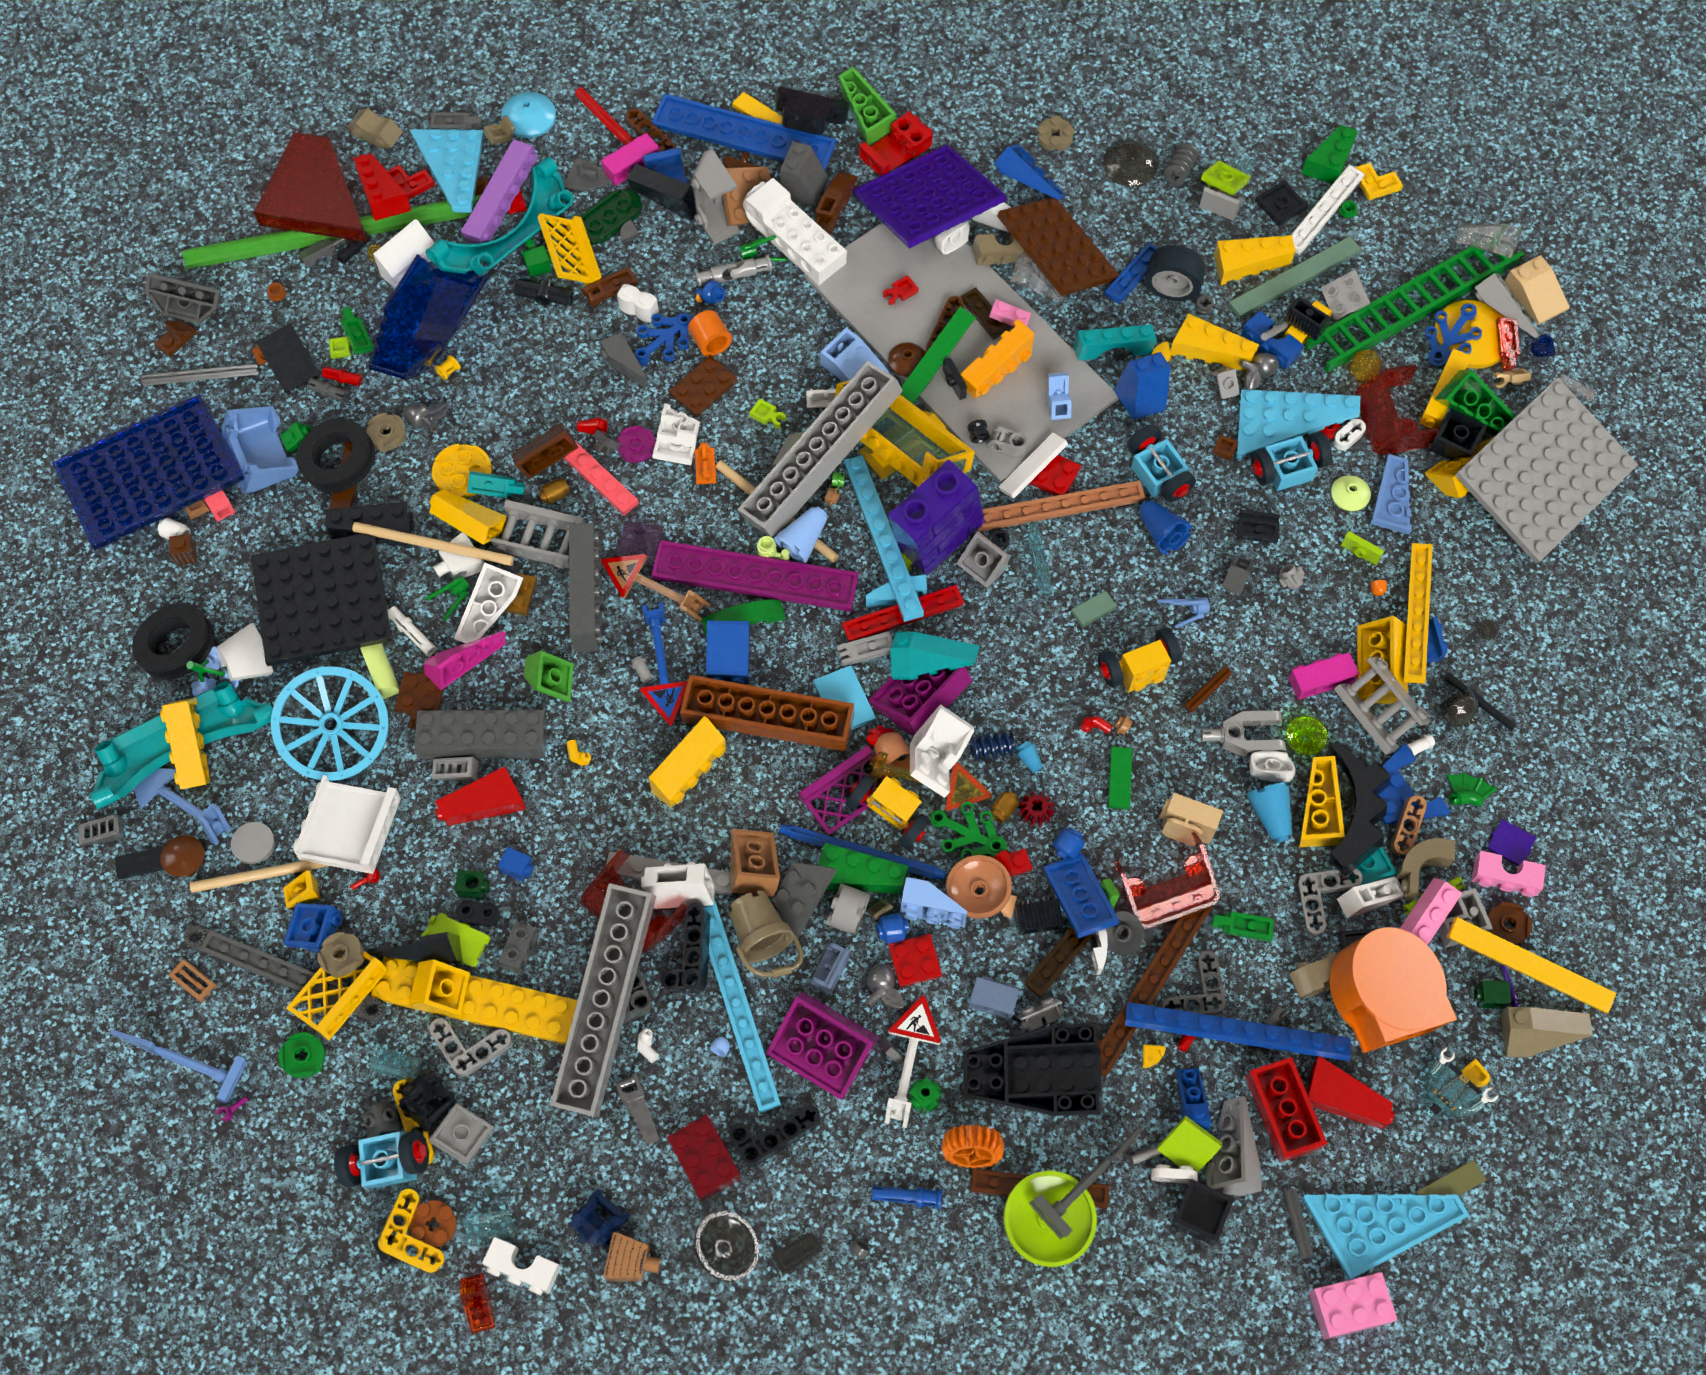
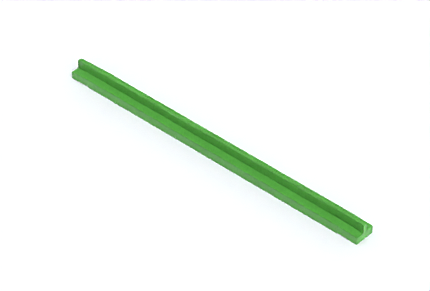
[181,195,481,269]

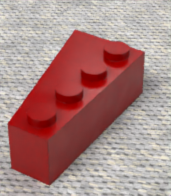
[353,153,411,221]

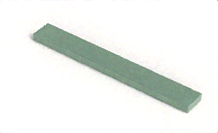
[1228,236,1362,319]

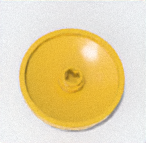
[1433,300,1512,369]

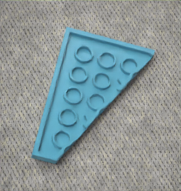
[411,129,484,213]
[1237,389,1361,459]
[1302,1194,1470,1280]

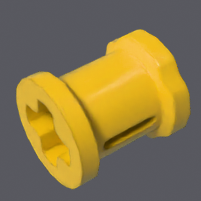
[434,355,461,381]

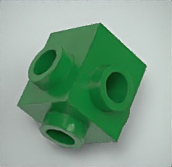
[908,1078,941,1115]

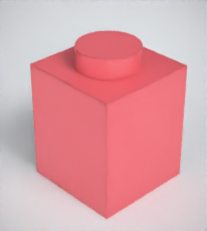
[202,486,235,522]

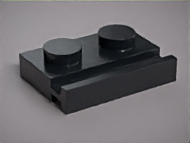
[1237,509,1280,544]

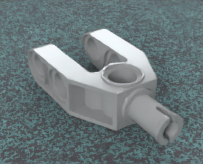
[1200,710,1286,757]

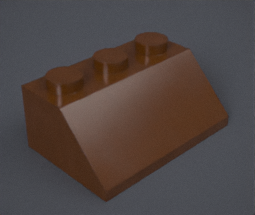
[512,422,579,480]

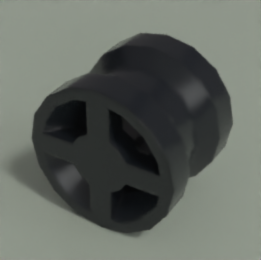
[967,419,990,443]

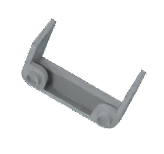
[691,149,740,244]

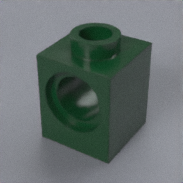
[455,870,490,899]
[1474,981,1511,1009]

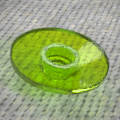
[1286,716,1328,755]

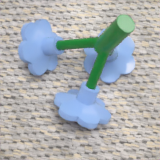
[186,646,240,697]

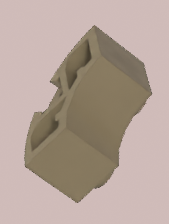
[347,108,403,149]
[1289,952,1337,998]

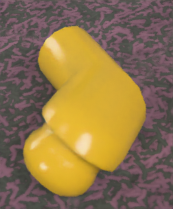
[566,740,591,766]

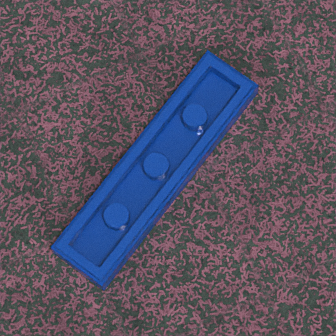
[1104,242,1158,305]

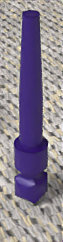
[1500,963,1521,1007]

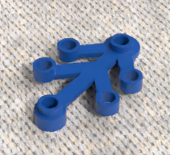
[1425,303,1482,367]
[634,313,693,366]

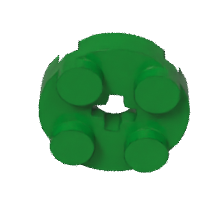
[278,1032,326,1079]

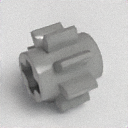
[1279,564,1305,589]

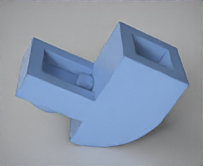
[1047,372,1071,420]

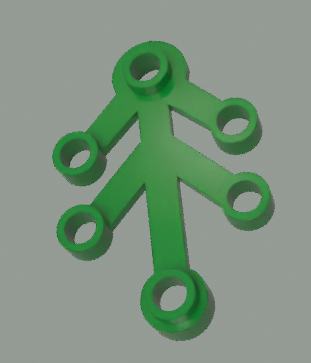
[930,802,1007,859]

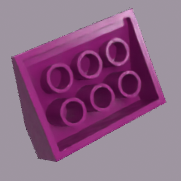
[868,667,972,736]
[766,992,880,1100]

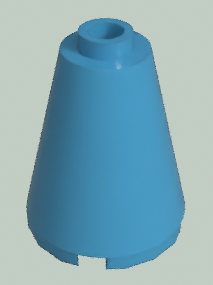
[1246,782,1292,843]

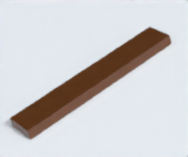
[970,1168,1110,1209]

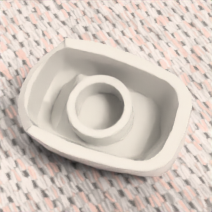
[934,221,969,255]
[1249,751,1295,783]

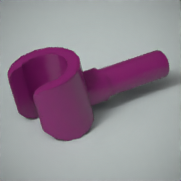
[216,1096,248,1121]

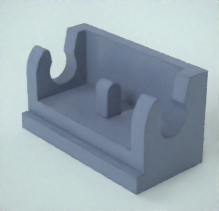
[809,943,850,995]

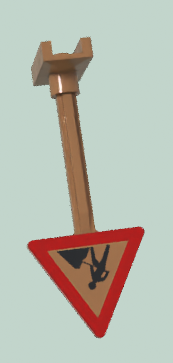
[601,554,710,622]

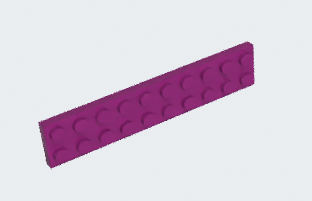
[651,540,859,612]

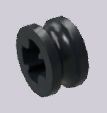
[991,530,1010,550]

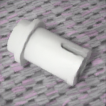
[1407,734,1435,756]

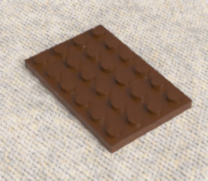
[997,197,1120,296]

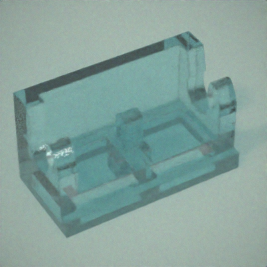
[368,1046,423,1080]
[462,1209,515,1246]

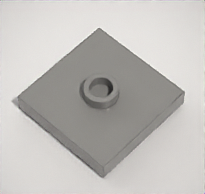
[429,1103,494,1166]

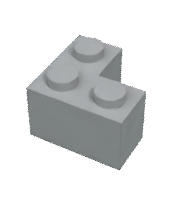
[1438,888,1493,948]

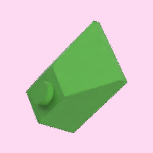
[524,651,574,702]

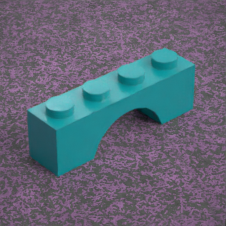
[1074,324,1157,360]

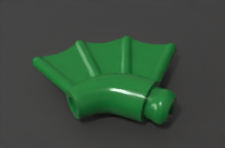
[1446,773,1497,808]

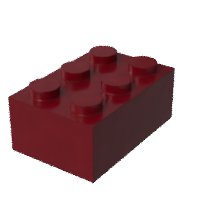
[667,1114,741,1202]

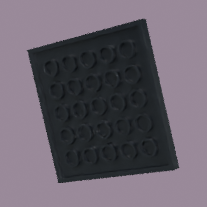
[251,534,393,666]

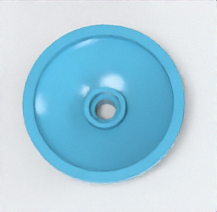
[501,92,556,138]

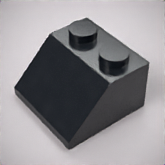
[1429,409,1487,459]

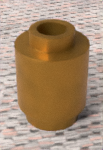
[539,478,570,505]
[991,791,1019,824]

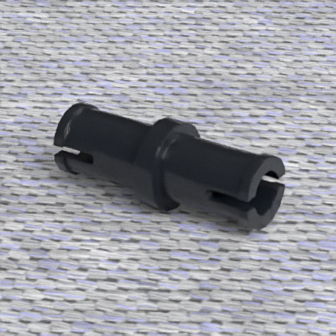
[336,232,371,265]

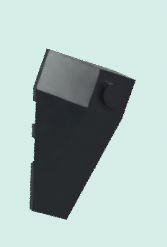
[367,932,463,967]

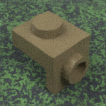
[483,116,515,145]

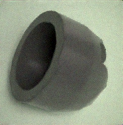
[850,1239,871,1260]

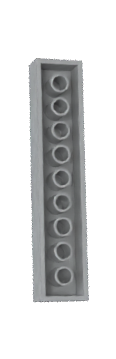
[737,361,903,540]
[550,883,656,1117]

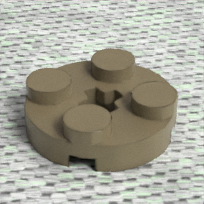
[1037,115,1074,151]
[366,413,407,452]
[318,932,364,978]

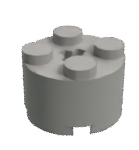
[826,884,870,935]

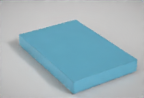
[813,665,876,730]

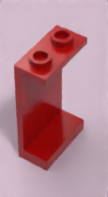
[859,110,933,176]

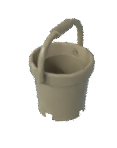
[727,891,804,978]

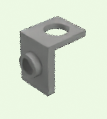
[1209,367,1240,399]

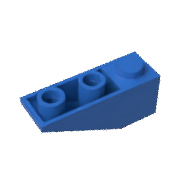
[1176,1068,1211,1132]

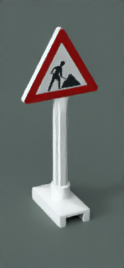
[885,995,941,1128]

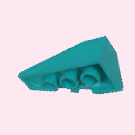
[890,632,980,680]

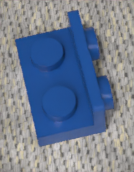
[1427,616,1448,663]

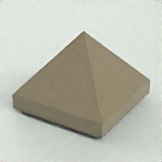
[866,899,893,920]

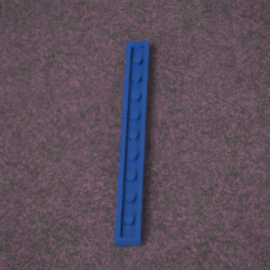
[1124,1002,1351,1061]

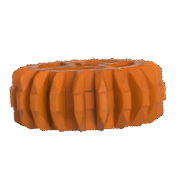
[942,1124,1004,1169]

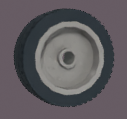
[1145,245,1206,301]

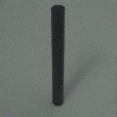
[1444,673,1517,731]

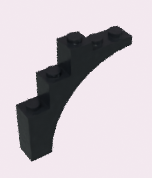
[1330,741,1390,877]

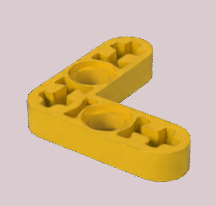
[378,1189,444,1273]

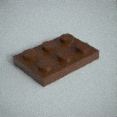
[669,355,738,418]

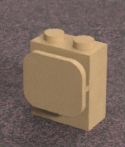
[1159,793,1223,846]

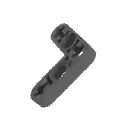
[1161,950,1226,1016]

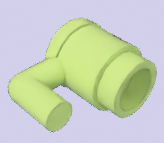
[757,536,790,561]

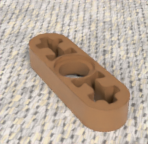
[1390,796,1427,855]

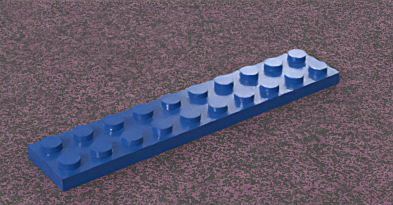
[651,93,837,171]

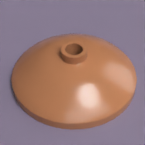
[946,855,1012,919]

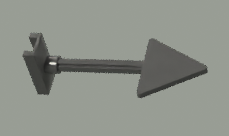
[1028,1127,1142,1239]

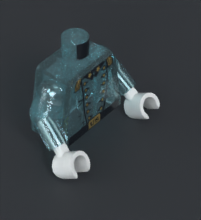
[1426,1047,1499,1119]

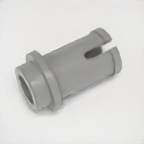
[631,656,654,683]

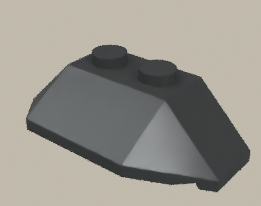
[145,273,221,324]

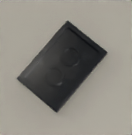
[256,323,320,394]

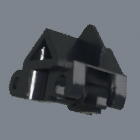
[399,1069,457,1132]

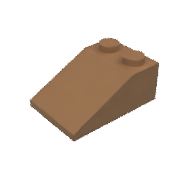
[730,829,780,897]

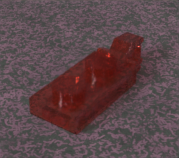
[1496,317,1520,371]

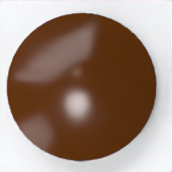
[160,835,205,877]

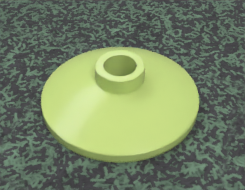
[1331,475,1371,511]

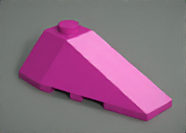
[424,631,506,690]

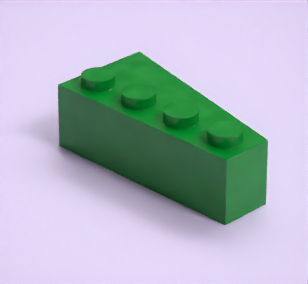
[1434,369,1515,436]

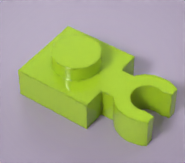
[749,398,786,429]

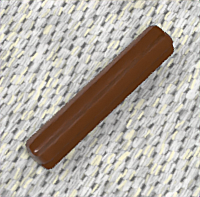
[1184,666,1232,712]

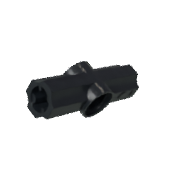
[514,278,574,306]

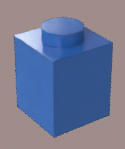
[498,847,534,882]

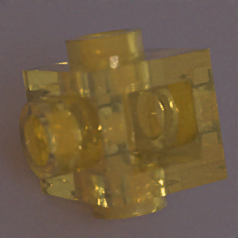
[1349,349,1383,382]

